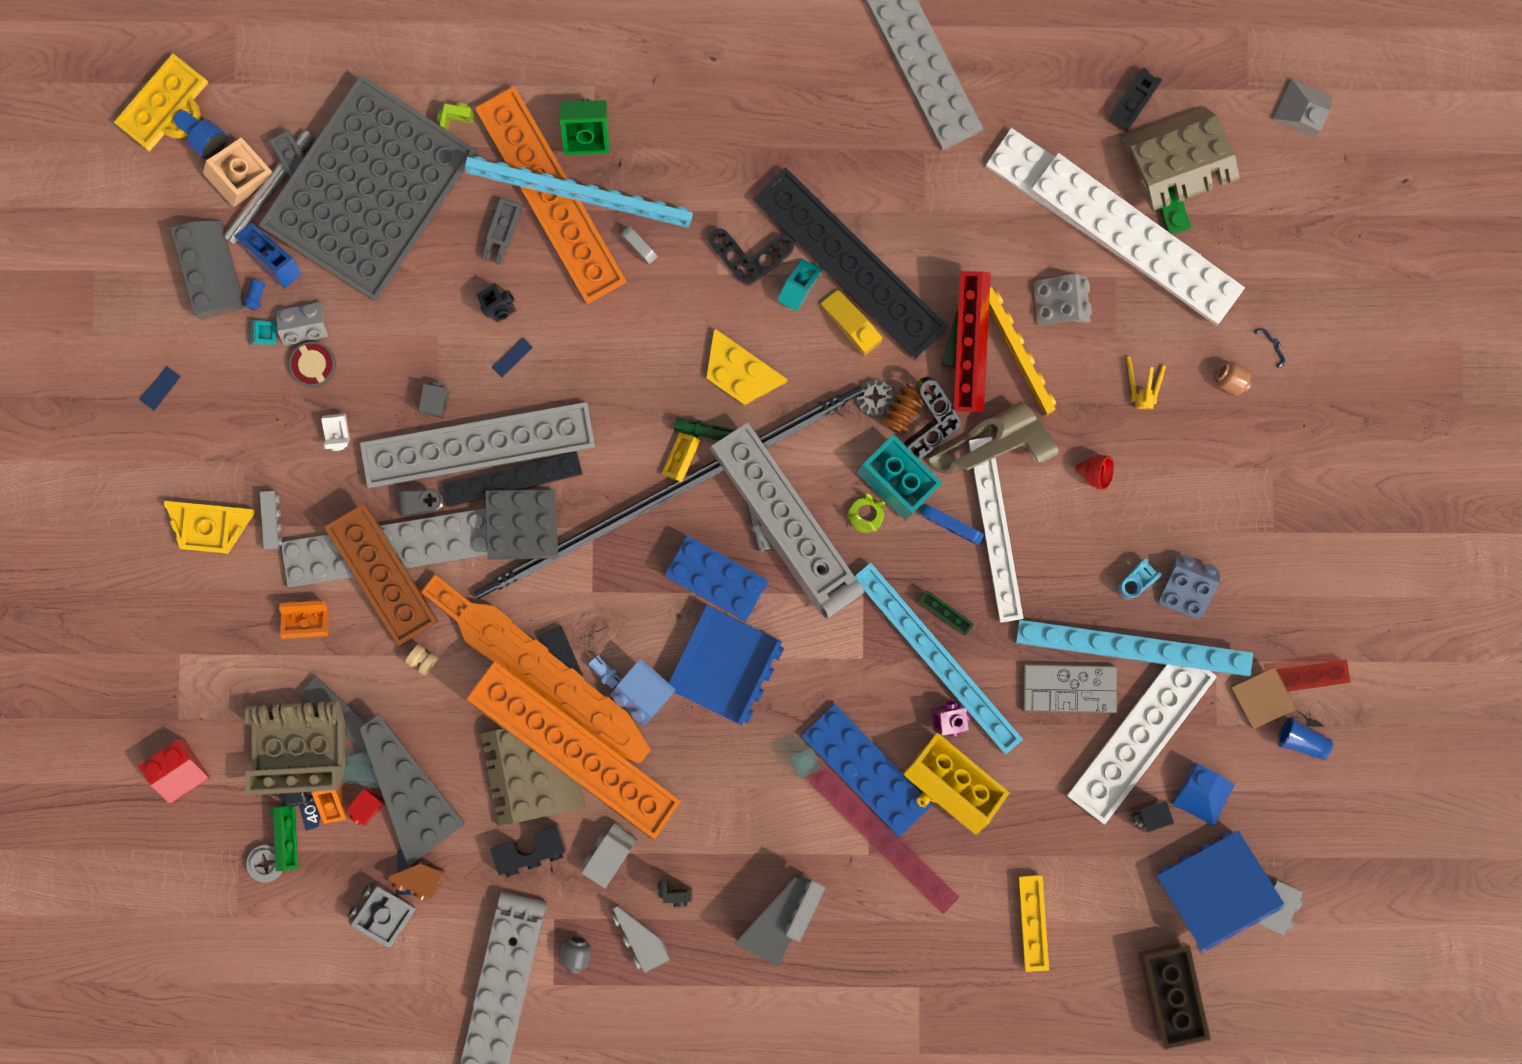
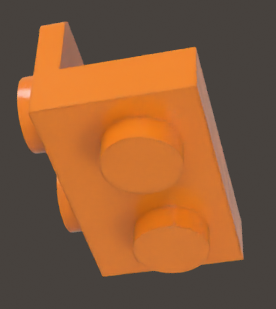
[279,599,330,639]

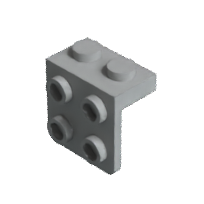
[1034,274,1092,326]

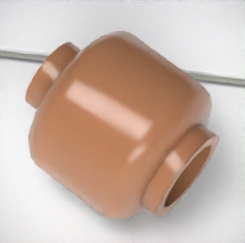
[1216,362,1252,396]

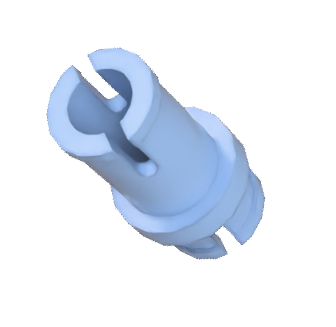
[588,655,622,690]

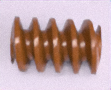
[881,384,923,436]

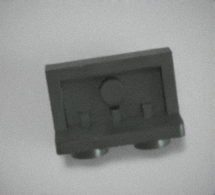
[657,876,693,907]

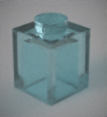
[791,747,821,778]

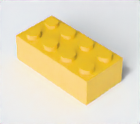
[903,732,1010,835]

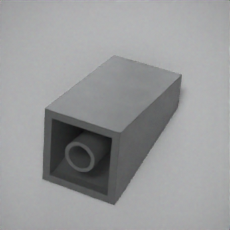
[736,873,813,966]

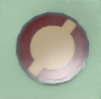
[289,342,336,388]

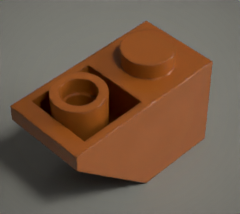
[388,862,445,901]

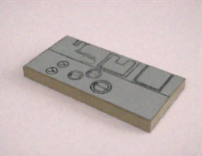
[1023,665,1118,713]

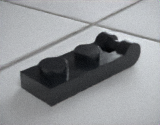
[1108,67,1163,132]

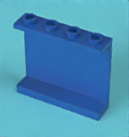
[669,605,784,726]
[1156,830,1285,954]

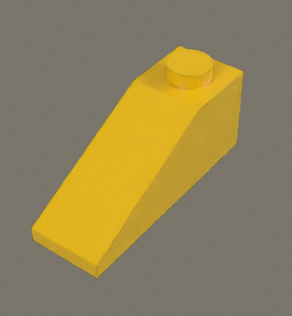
[820,290,883,357]

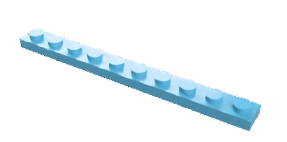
[465,156,693,228]
[855,563,1023,755]
[1016,620,1253,677]

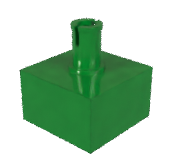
[560,98,610,155]

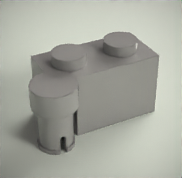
[582,822,638,888]

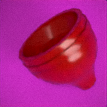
[1075,454,1114,490]

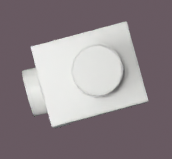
[321,413,350,451]

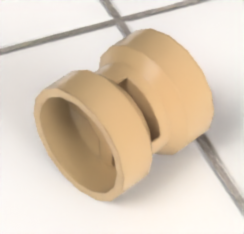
[405,644,438,676]

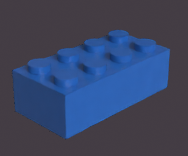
[664,535,769,622]

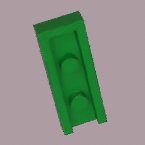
[269,806,298,871]

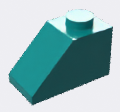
[777,259,822,311]

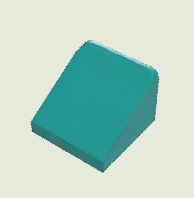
[249,320,277,345]

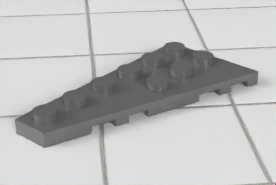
[359,713,465,867]

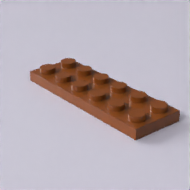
[324,502,439,646]

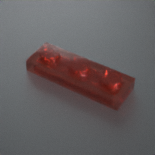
[1277,660,1351,692]

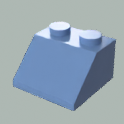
[610,659,676,726]

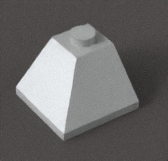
[1273,79,1333,138]

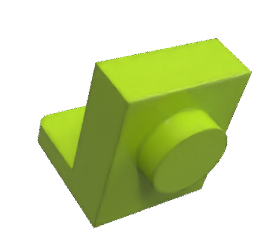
[438,103,474,131]

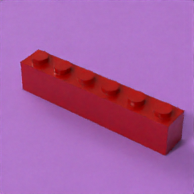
[954,271,991,412]

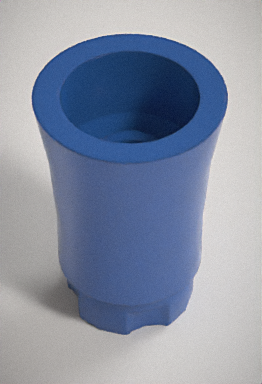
[1278,717,1333,760]

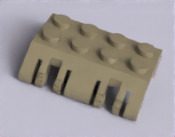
[1120,107,1239,211]
[245,701,345,795]
[480,729,585,826]

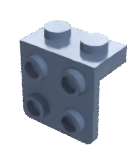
[1159,554,1220,619]

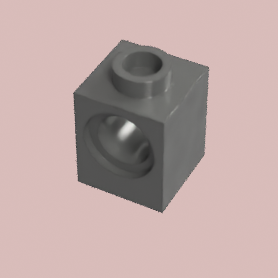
[418,382,450,418]

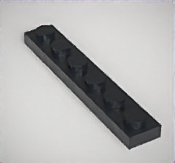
[442,452,583,507]

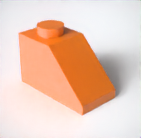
[311,783,347,824]

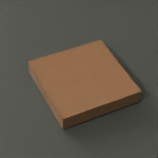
[1232,667,1297,729]

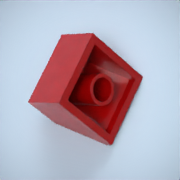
[138,739,210,804]

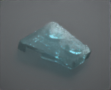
[341,751,380,788]

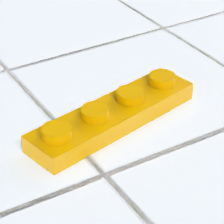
[1018,875,1049,972]

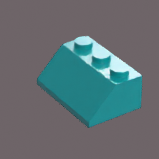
[856,434,943,521]

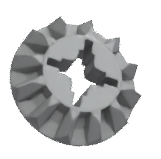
[857,379,894,416]
[246,845,282,883]

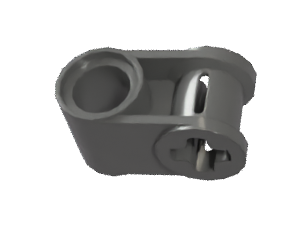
[398,490,444,516]

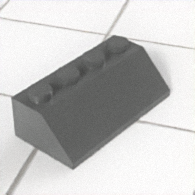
[171,221,246,320]

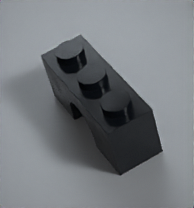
[490,824,568,878]

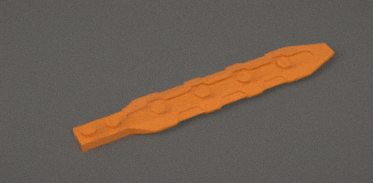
[421,574,651,764]

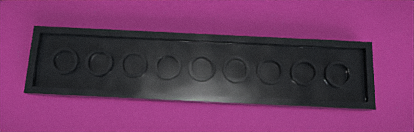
[753,167,948,360]

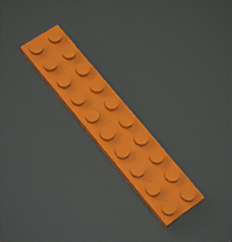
[475,86,627,305]
[465,661,681,840]

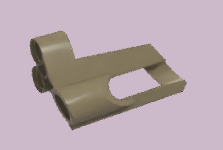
[926,402,1059,474]

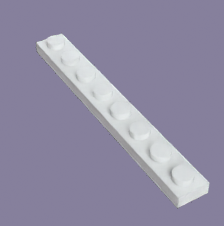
[968,437,1023,623]

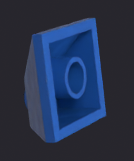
[1172,763,1235,826]

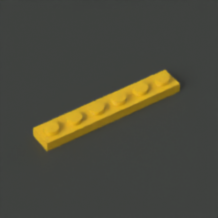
[989,287,1056,416]

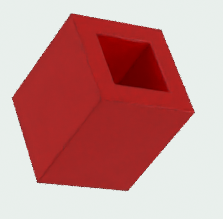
[346,788,385,825]

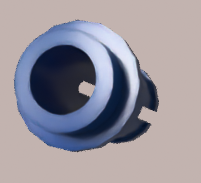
[243,280,265,310]

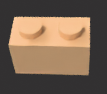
[203,137,272,207]

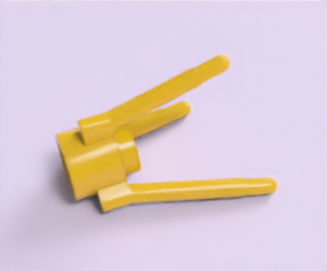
[1126,356,1166,409]

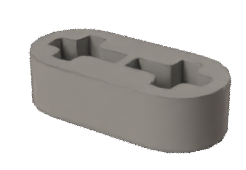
[620,226,657,265]

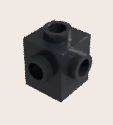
[476,283,516,323]

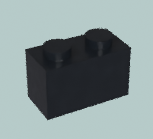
[1131,799,1175,833]

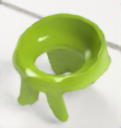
[847,493,885,533]

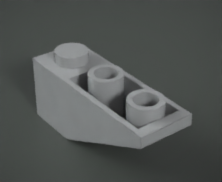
[612,905,671,973]

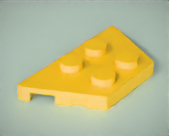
[707,329,788,406]
[164,501,255,554]

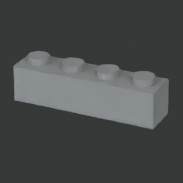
[260,491,283,550]
[785,880,826,942]

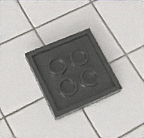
[485,490,558,560]

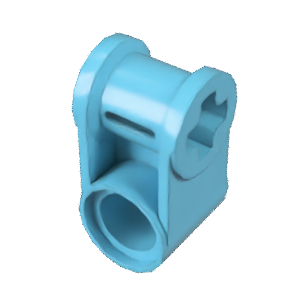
[1117,558,1162,600]

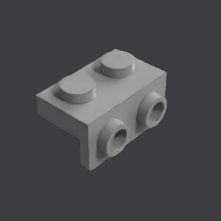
[276,302,328,346]

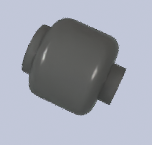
[559,936,592,973]

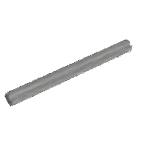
[224,130,314,244]

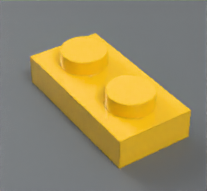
[661,432,700,482]

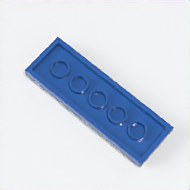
[802,704,932,837]

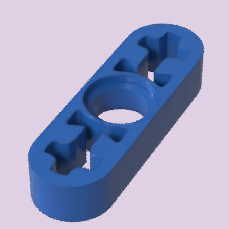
[919,504,984,546]

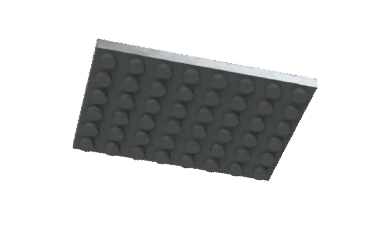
[259,75,477,302]

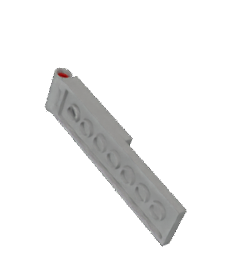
[709,422,864,619]
[460,891,548,1064]

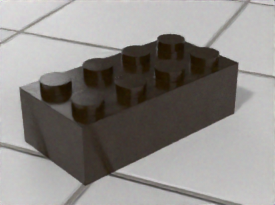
[1139,943,1211,1050]

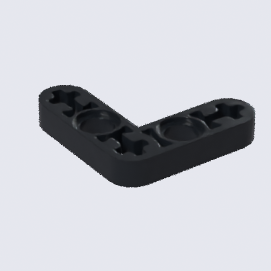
[709,228,794,286]
[903,377,961,460]

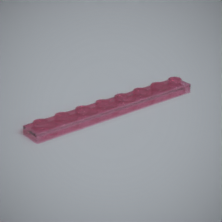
[809,766,960,914]

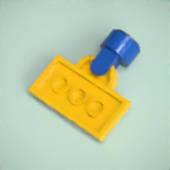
[114,54,227,159]

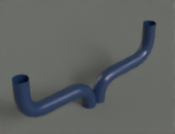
[1255,328,1285,368]

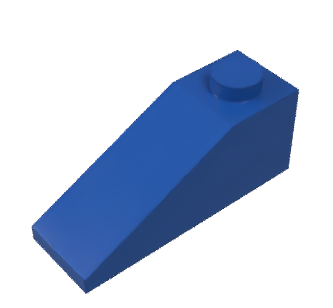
[234,222,302,289]

